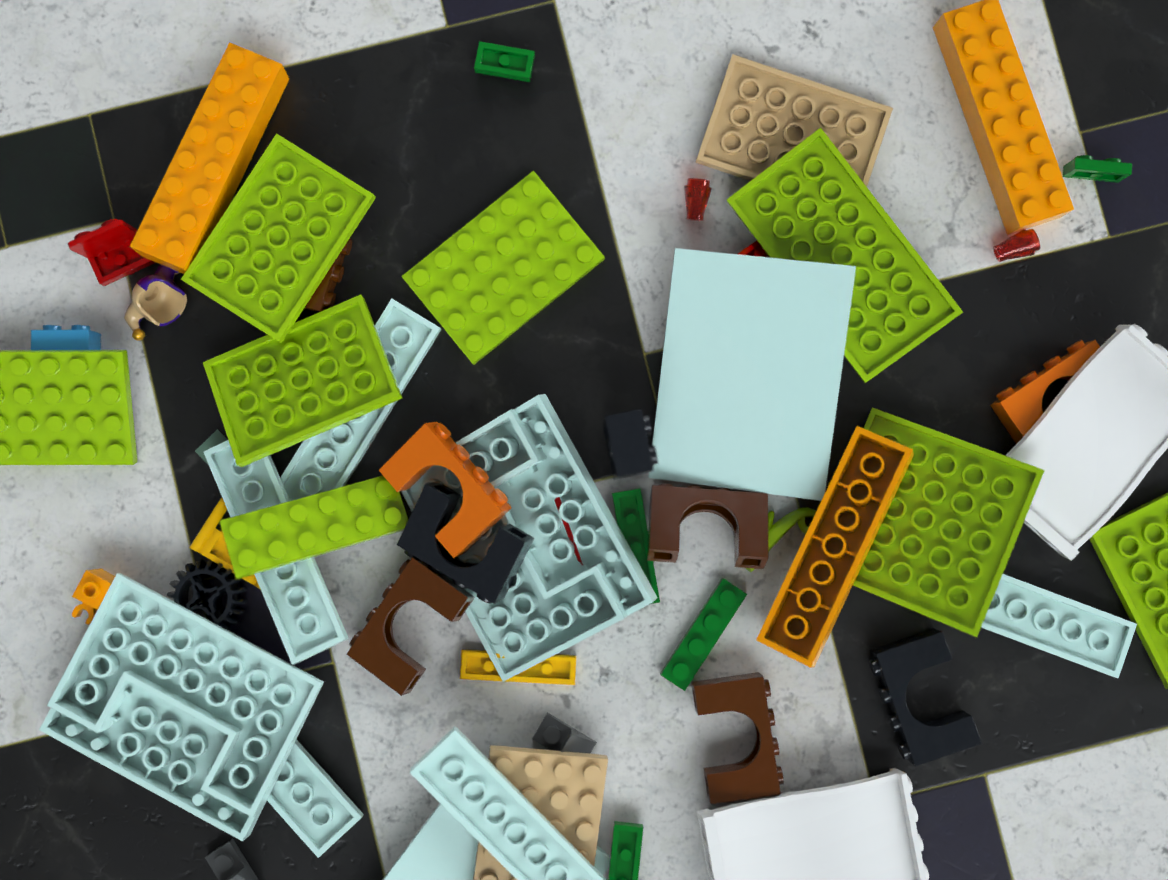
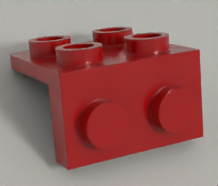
[67,219,156,286]

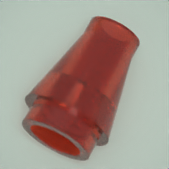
[684,178,712,221]
[993,229,1040,262]

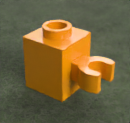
[72,568,115,625]

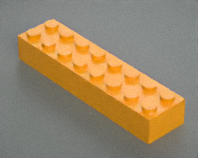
[933,0,1074,235]
[130,42,289,274]
[756,426,914,668]

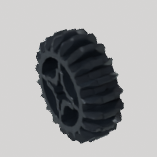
[166,559,248,631]

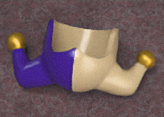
[124,264,187,341]

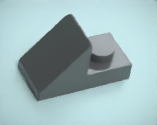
[532,712,597,754]
[205,838,258,880]

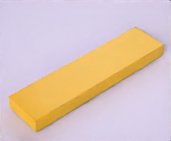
[460,649,576,685]

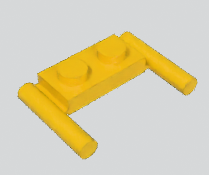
[189,497,261,590]

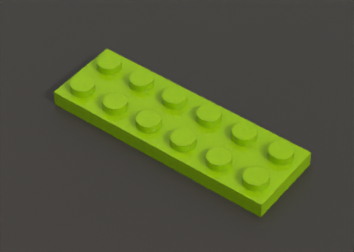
[220,476,408,580]

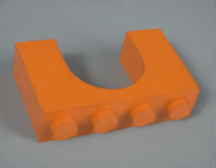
[990,340,1100,444]
[379,422,512,558]

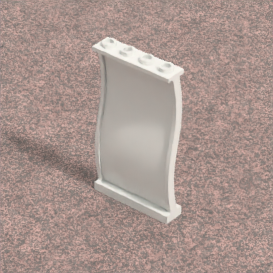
[1005,324,1168,561]
[696,768,929,880]

